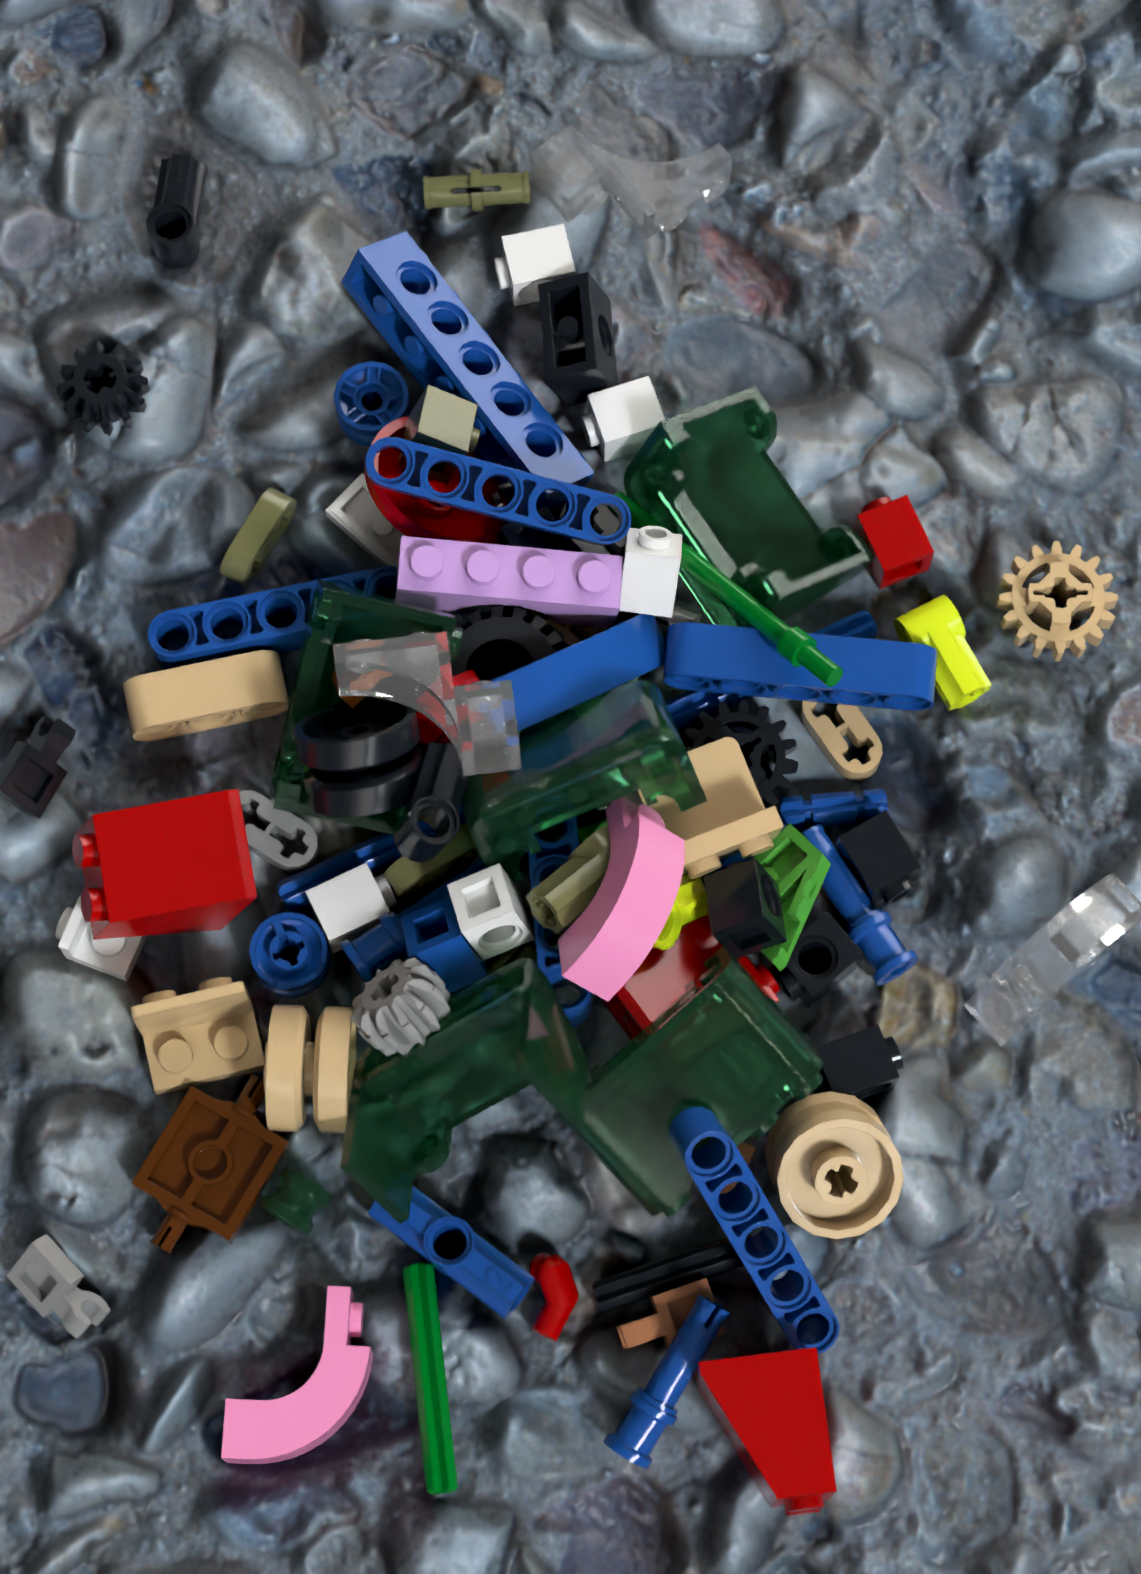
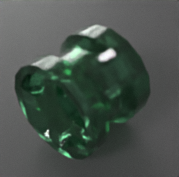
[260,1167,333,1237]

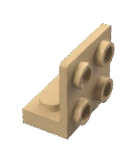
[130,977,264,1095]

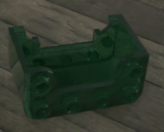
[554,944,824,1217]

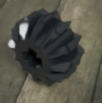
[57,341,150,437]

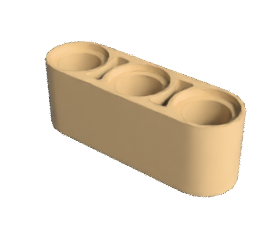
[123,650,290,741]

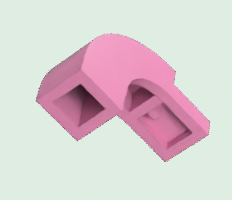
[558,795,685,1002]
[221,1286,373,1464]

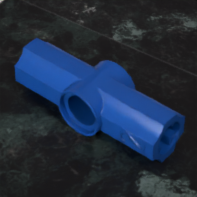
[368,1174,535,1319]

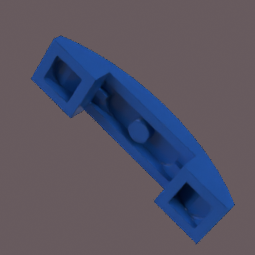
[472,614,666,741]

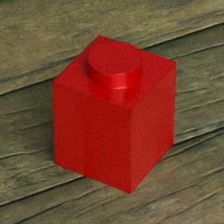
[853,495,934,590]

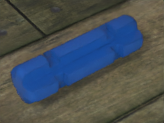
[779,788,888,828]

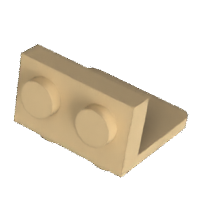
[633,737,784,879]

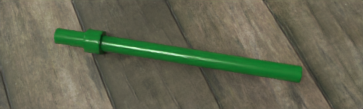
[607,491,843,687]

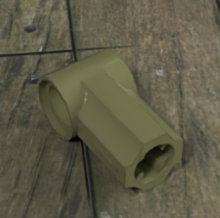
[526,825,610,934]

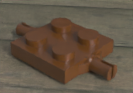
[131,1074,290,1254]

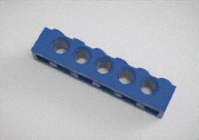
[341,231,595,514]

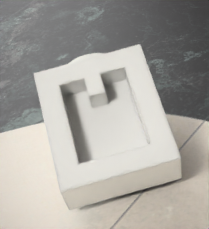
[55,895,147,981]

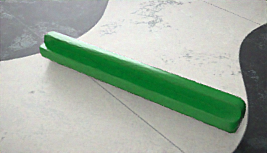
[403,1262,458,1495]

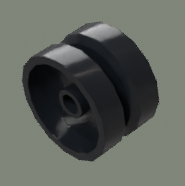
[294,697,423,818]

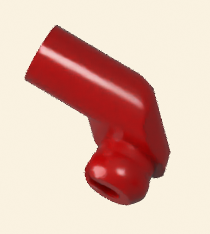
[529,1252,579,1342]

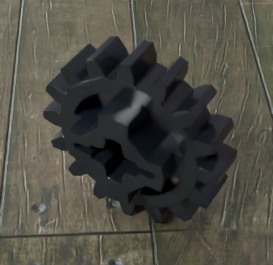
[678,700,798,808]

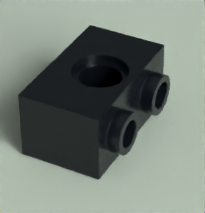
[538,272,618,406]

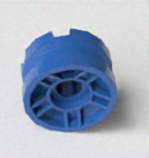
[334,361,411,446]
[249,912,331,998]

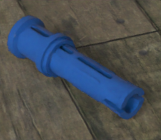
[803,825,919,986]
[339,856,492,983]
[603,1293,731,1469]

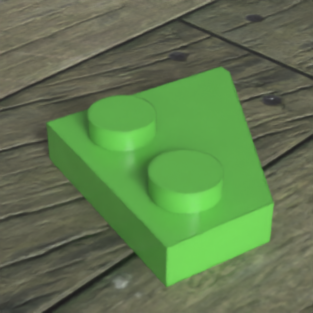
[753,823,831,971]

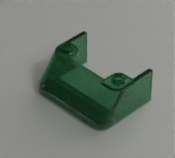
[340,958,588,1224]

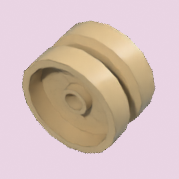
[263,1005,357,1134]
[765,1091,904,1239]

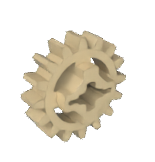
[996,541,1118,661]

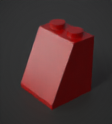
[72,789,257,940]
[602,914,780,1090]
[695,1347,837,1516]

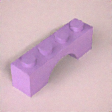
[394,536,623,628]

